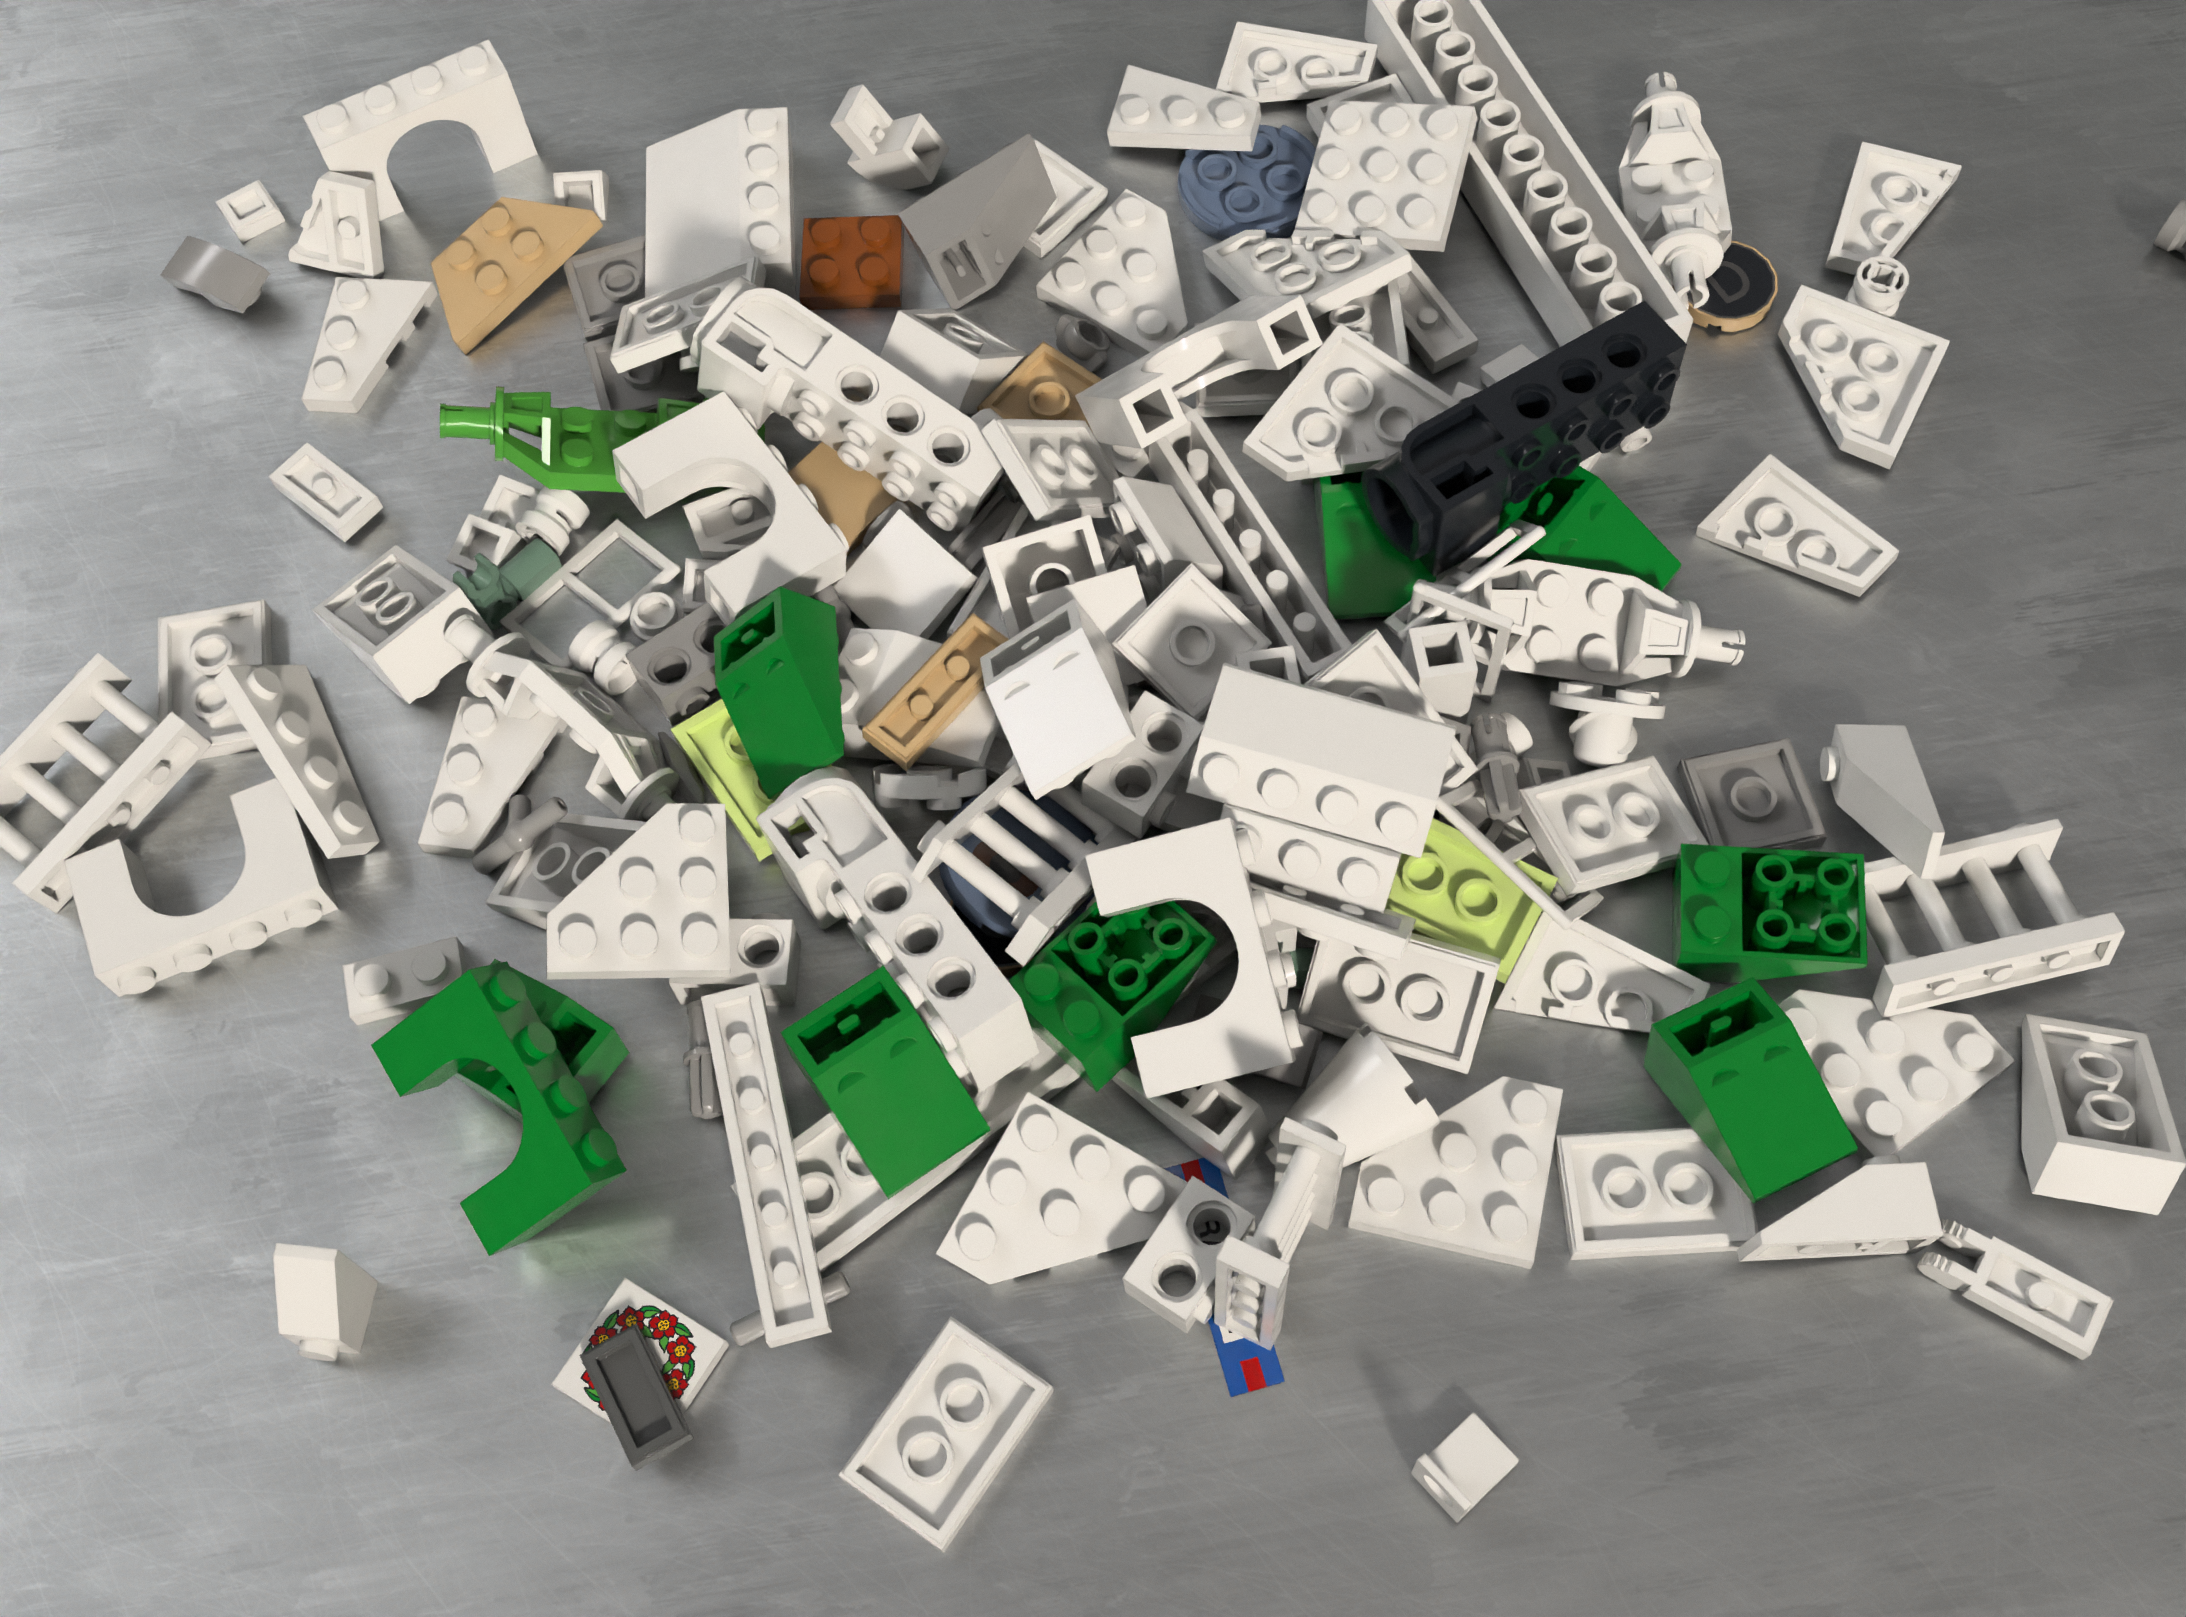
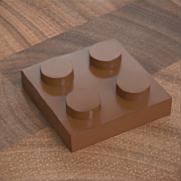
[799,215,904,310]

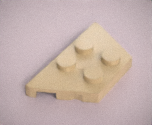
[431,197,603,355]

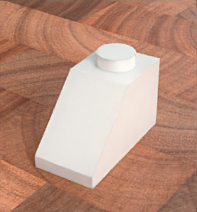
[273,1243,378,1361]

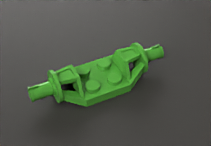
[440,386,765,493]

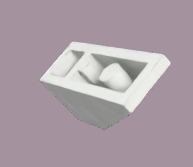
[1820,724,1945,879]
[1112,1057,1272,1181]
[1737,1155,1944,1262]

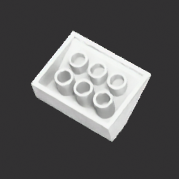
[645,107,797,301]

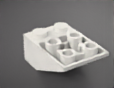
[980,598,1136,800]

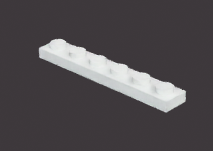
[701,982,832,1348]

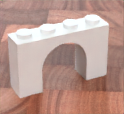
[303,39,538,221]
[1075,295,1323,449]
[612,391,849,627]
[1235,620,1478,725]
[64,777,339,997]
[1085,817,1304,1099]

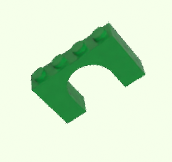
[371,961,627,1256]

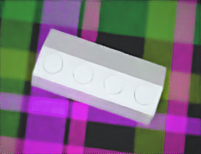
[1186,663,1456,858]

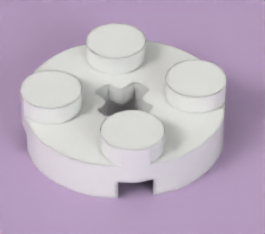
[872,763,987,810]

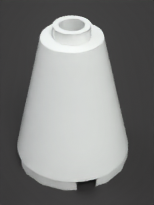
[1265,1023,1440,1168]

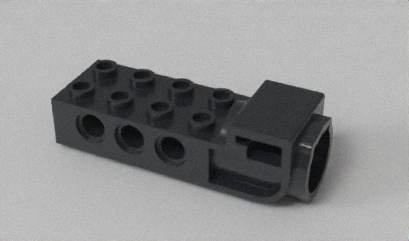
[1361,300,1687,576]

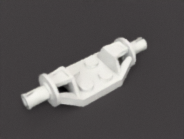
[1618,72,1732,309]
[1416,559,1745,687]
[444,614,680,822]

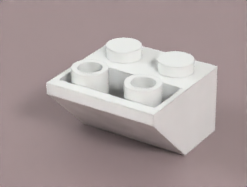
[1109,476,1223,606]

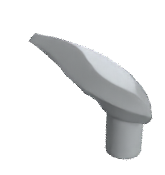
[658,732,704,804]

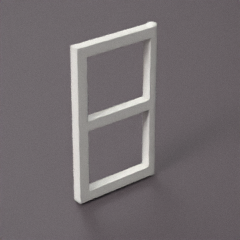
[499,519,681,669]
[1384,519,1546,642]
[1400,582,1514,703]
[1436,779,1604,930]

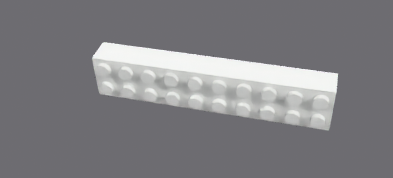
[1364,0,1693,347]

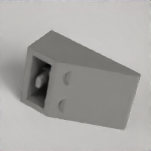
[897,133,1057,310]

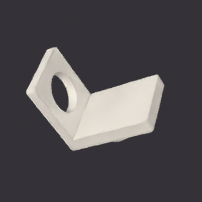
[1411,1413,1519,1523]

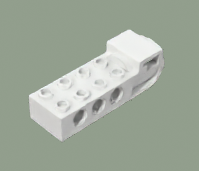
[690,276,1005,534]
[756,766,1040,1092]

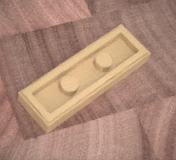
[862,613,1009,771]

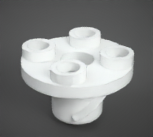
[1549,681,1666,768]

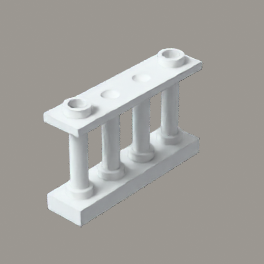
[0,653,212,914]
[911,755,1151,966]
[1864,819,2125,1018]
[1214,1117,1347,1351]

